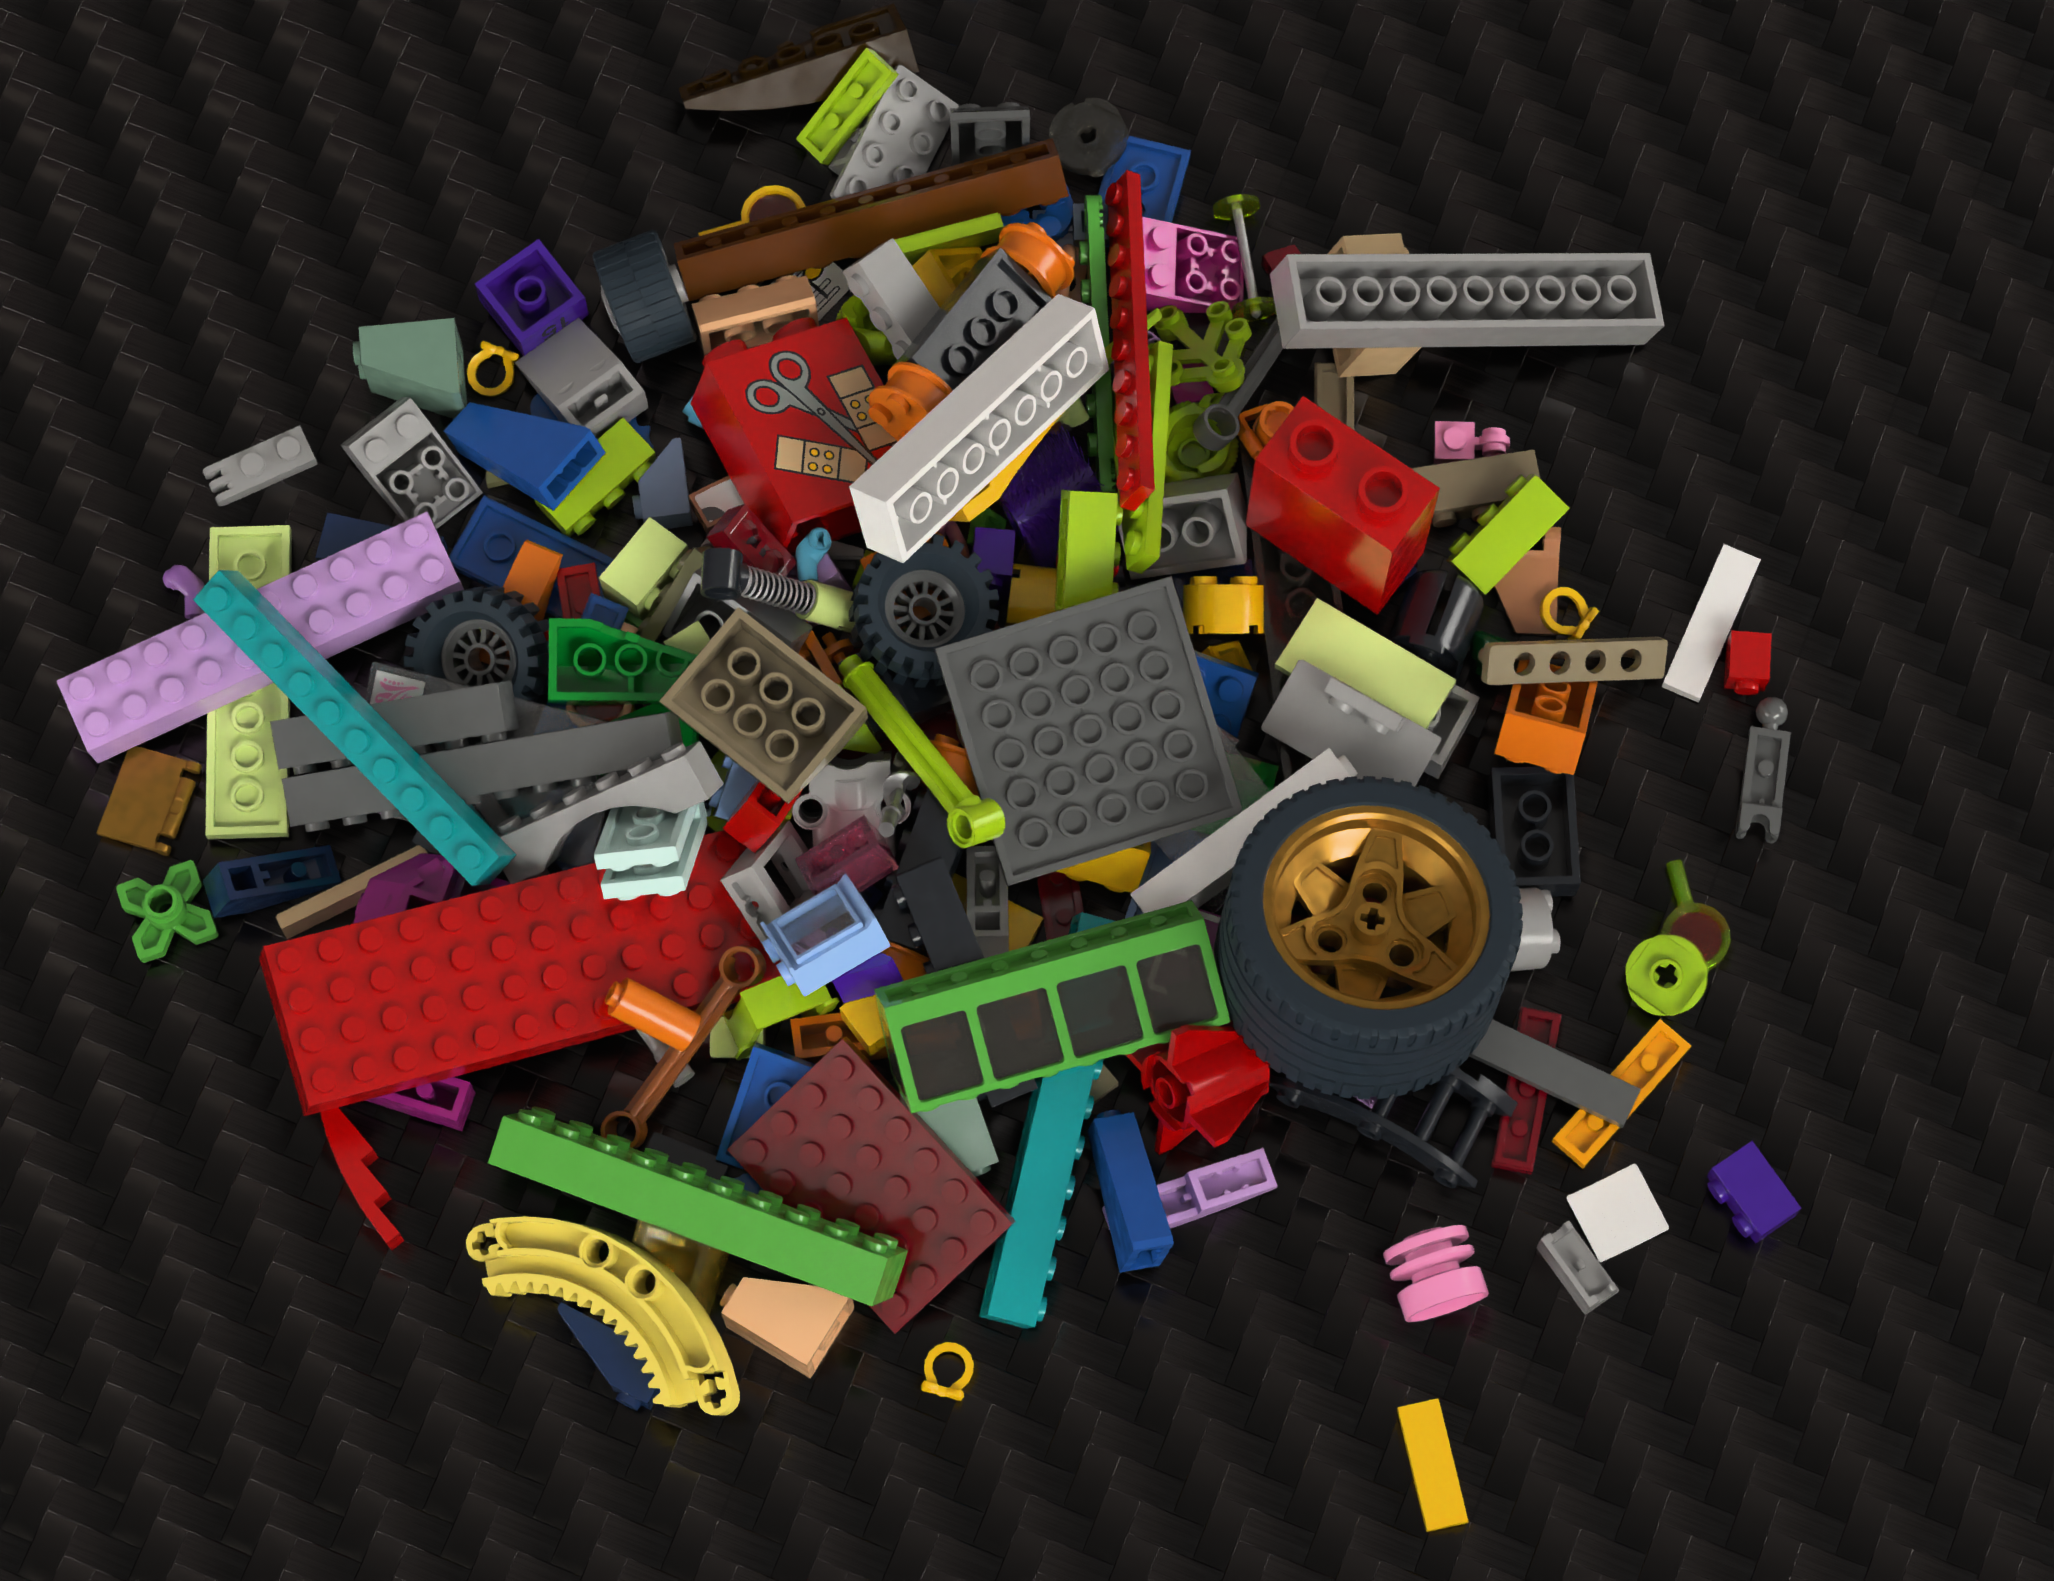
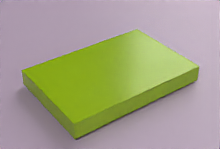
[895,212,1004,265]

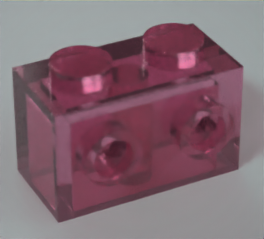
[795,815,899,895]

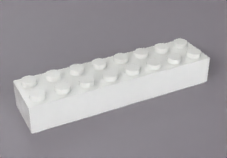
[849,294,1109,563]

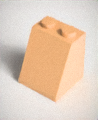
[720,1277,854,1379]

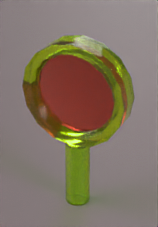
[1660,860,1731,970]

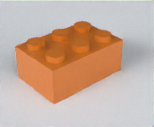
[1494,660,1598,775]

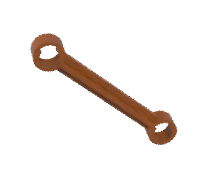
[601,945,766,1149]

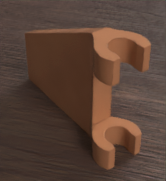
[1494,527,1561,636]

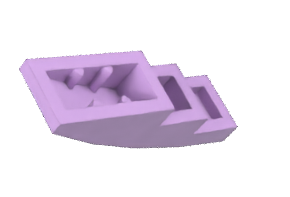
[1102,1148,1278,1233]

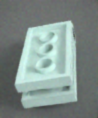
[594,798,712,901]

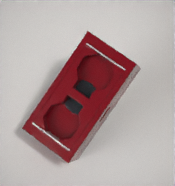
[706,504,796,576]

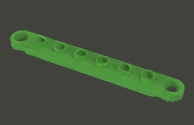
[1079,195,1116,493]

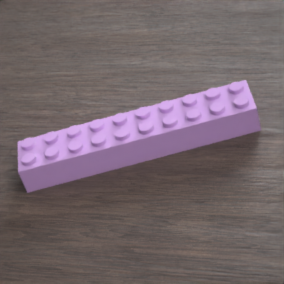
[57,512,464,763]

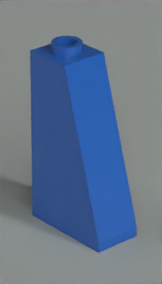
[444,402,606,511]
[1088,1110,1174,1273]

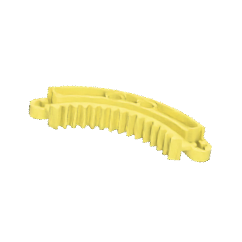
[466,1216,740,1416]

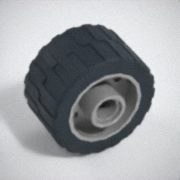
[592,230,697,363]

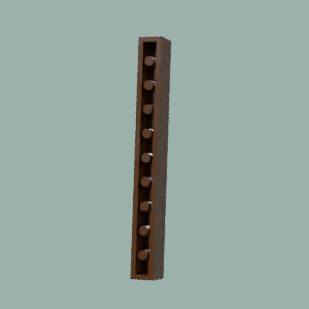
[673,138,1069,302]

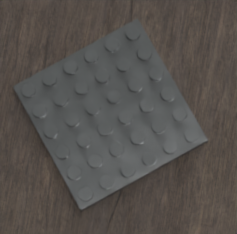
[934,576,1243,886]

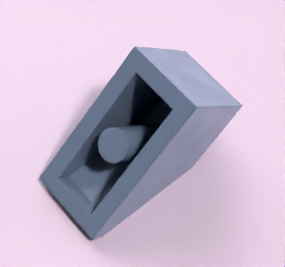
[632,438,693,529]

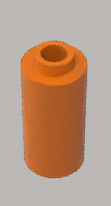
[605,977,701,1052]

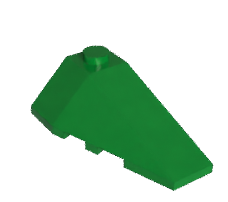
[548,618,697,706]

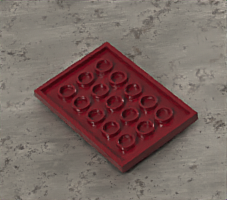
[727,1037,1016,1334]

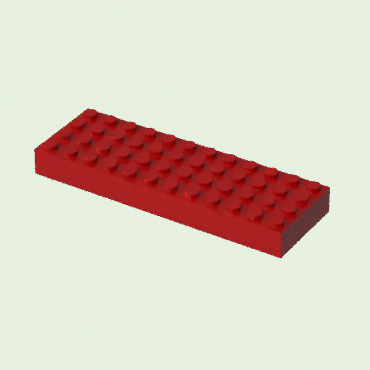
[259,830,781,1116]

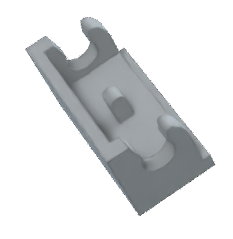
[1536,1221,1620,1315]

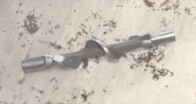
[878,751,921,837]

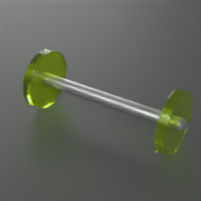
[1213,194,1276,322]

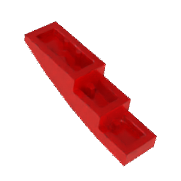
[320,1107,405,1251]

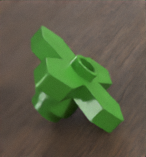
[116,860,219,963]

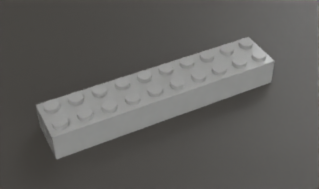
[1270,253,1665,349]

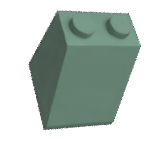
[353,318,467,419]
[887,1055,999,1177]

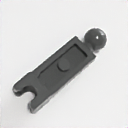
[1735,696,1791,843]

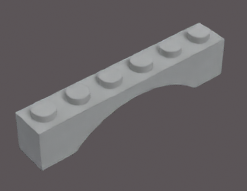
[497,741,724,884]

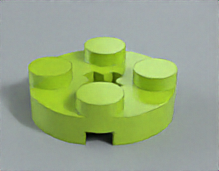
[1625,934,1709,1016]

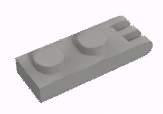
[203,425,318,506]

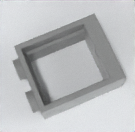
[720,820,832,942]

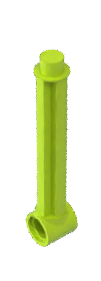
[838,654,1005,848]

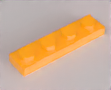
[1552,1019,1691,1168]

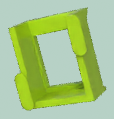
[723,976,840,1060]

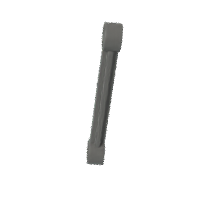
[1193,317,1283,451]

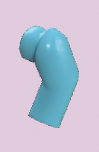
[795,527,831,582]

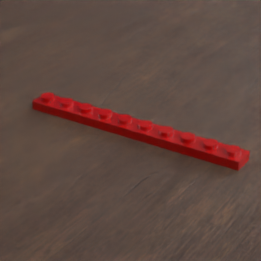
[1105,170,1155,511]

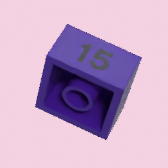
[475,239,589,356]

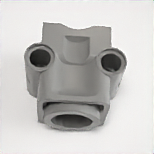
[792,750,913,869]

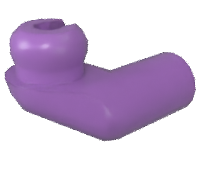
[163,565,205,619]

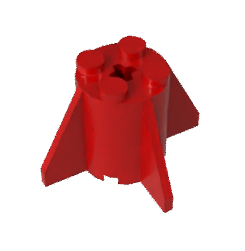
[1126,1020,1270,1155]

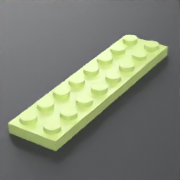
[205,525,292,839]

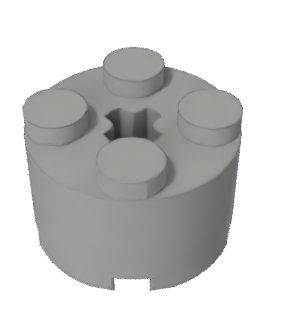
[1511,887,1561,971]

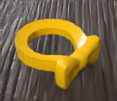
[467,341,520,397]
[1540,587,1599,640]
[921,1342,974,1401]

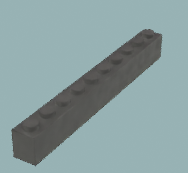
[282,711,683,832]

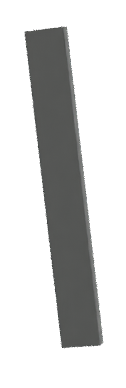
[1326,973,1641,1129]

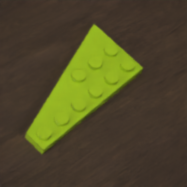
[1111,340,1173,574]

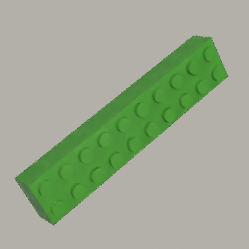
[488,1106,908,1306]

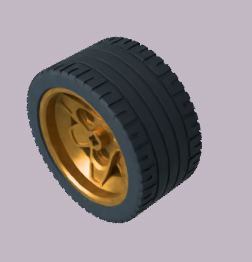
[1214,776,1523,1099]

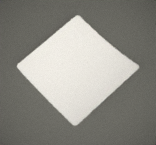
[1567,1163,1669,1262]

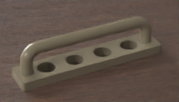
[1478,637,1668,685]

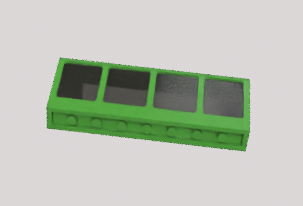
[874,900,1230,1114]

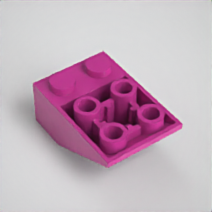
[1142,217,1244,315]

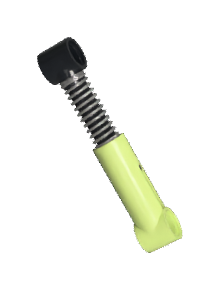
[700,548,914,633]

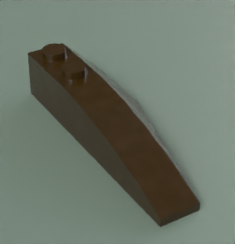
[679,3,919,111]

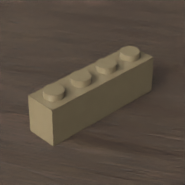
[1411,450,1540,528]

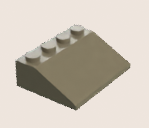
[659,607,868,804]

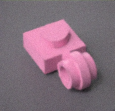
[1434,421,1510,464]

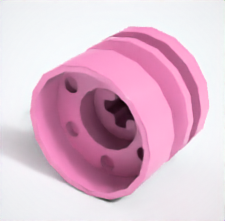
[1383,1225,1489,1322]

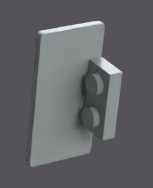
[828,65,959,199]
[1261,660,1441,786]

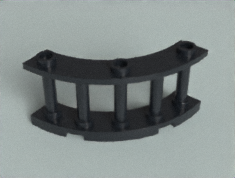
[1269,1065,1518,1188]

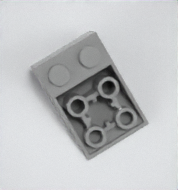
[515,317,649,439]
[340,397,483,529]

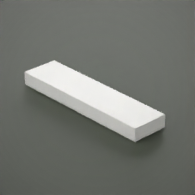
[1662,544,1761,703]

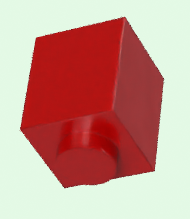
[1724,630,1772,695]

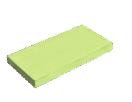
[1275,598,1456,729]

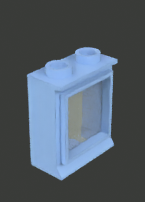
[760,873,891,997]

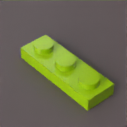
[796,48,899,165]

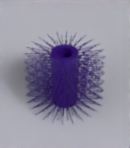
[997,426,1119,568]

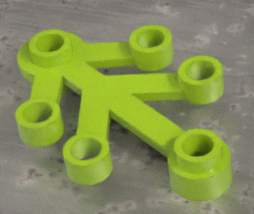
[1148,301,1252,393]

